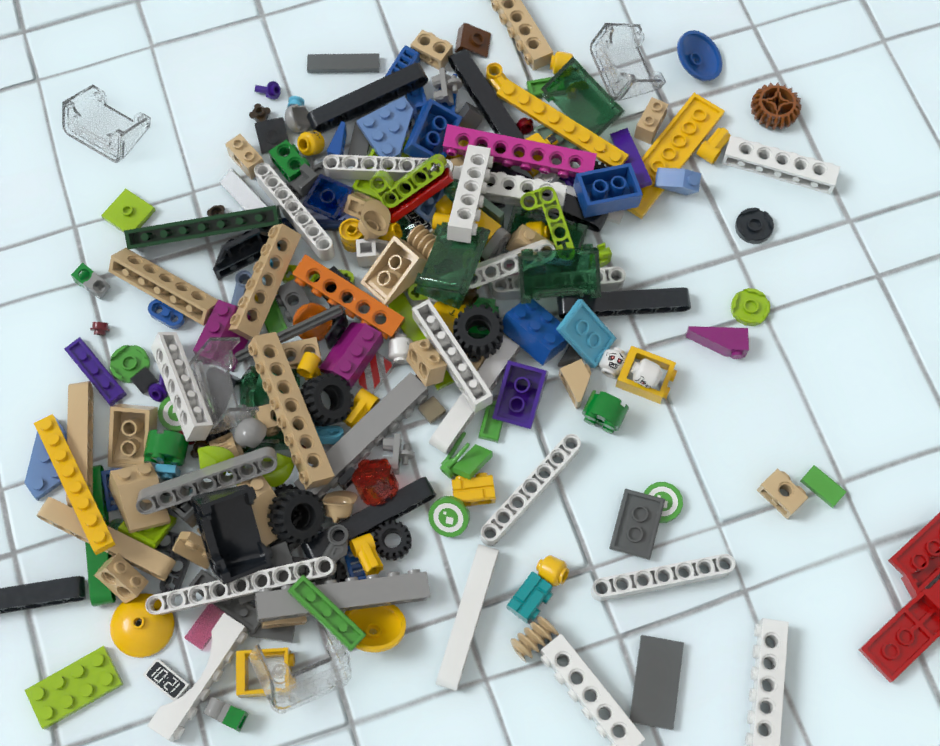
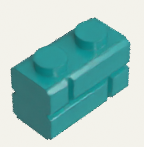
[507,571,553,623]

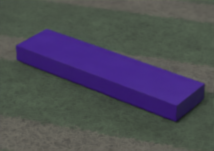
[610,128,652,189]
[64,337,127,406]

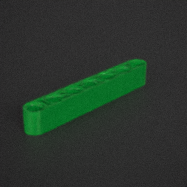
[85,465,116,607]

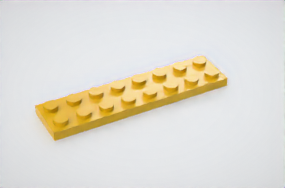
[626,92,725,219]

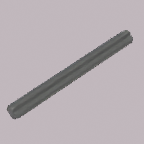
[235,305,343,362]

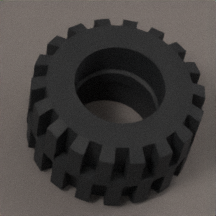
[453,305,504,360]
[300,373,354,427]
[267,489,326,543]

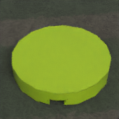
[731,288,770,326]

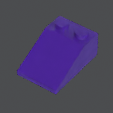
[492,360,549,429]

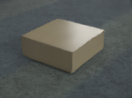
[418,396,446,424]

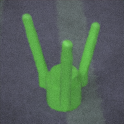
[440,432,470,479]

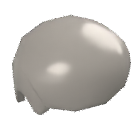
[285,104,311,133]
[234,417,267,448]

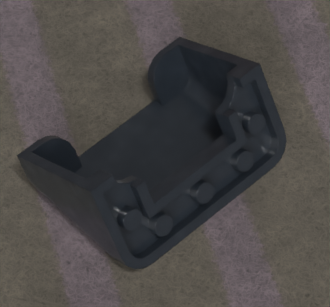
[191,484,273,585]

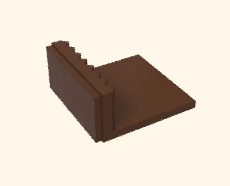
[455,23,491,58]

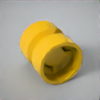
[339,218,364,253]

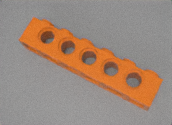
[292,254,405,340]

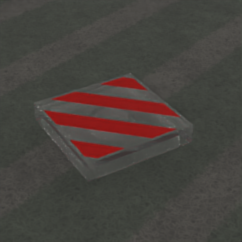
[355,352,395,395]

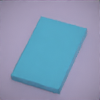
[556,299,616,368]

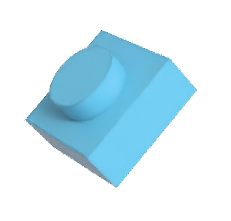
[155,464,181,481]

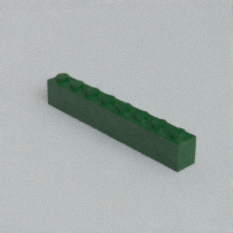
[124,205,282,250]

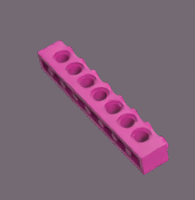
[443,124,597,178]

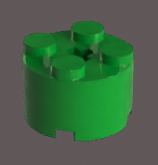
[582,390,629,434]
[143,430,189,466]

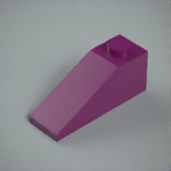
[686,326,749,359]

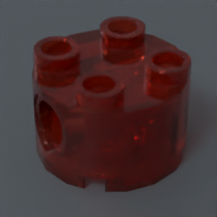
[352,458,399,506]

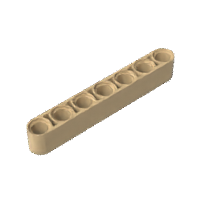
[66,381,93,508]
[37,497,176,581]

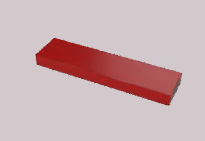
[389,168,453,223]

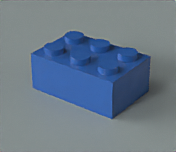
[403,98,462,158]
[573,163,643,218]
[502,296,568,366]

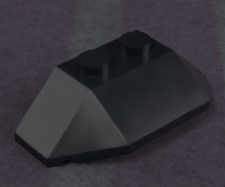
[213,228,280,280]

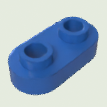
[148,299,185,329]

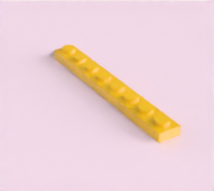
[496,79,629,167]
[34,414,116,555]

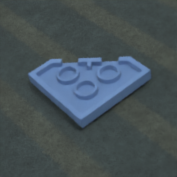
[356,96,414,157]
[24,417,67,501]

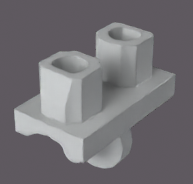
[431,67,462,106]
[381,433,415,475]

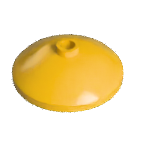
[110,593,175,658]
[344,605,406,652]

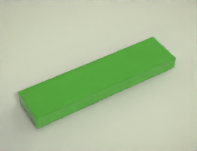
[287,575,366,652]

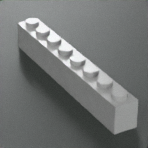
[294,372,429,501]
[255,569,430,623]

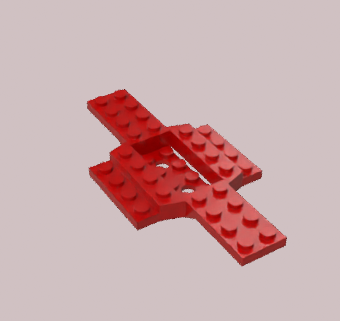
[858,512,940,683]

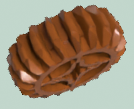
[750,82,801,130]

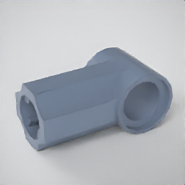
[231,270,252,307]

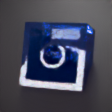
[302,173,354,221]

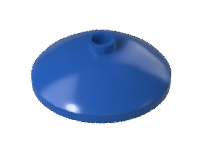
[677,30,722,81]

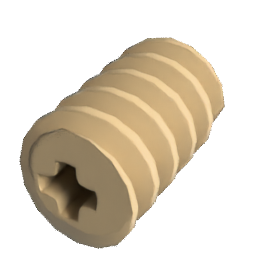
[407,224,448,266]
[511,616,559,663]

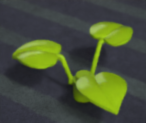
[198,446,294,487]

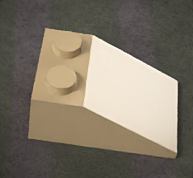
[360,236,431,306]
[108,404,158,468]
[109,462,171,533]
[237,475,278,546]

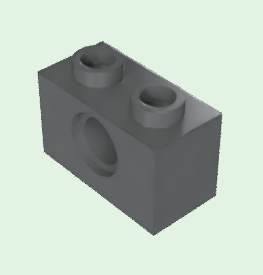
[275,279,310,322]

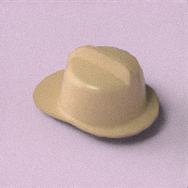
[358,200,391,241]
[321,491,358,523]

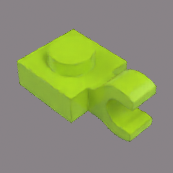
[590,242,612,268]

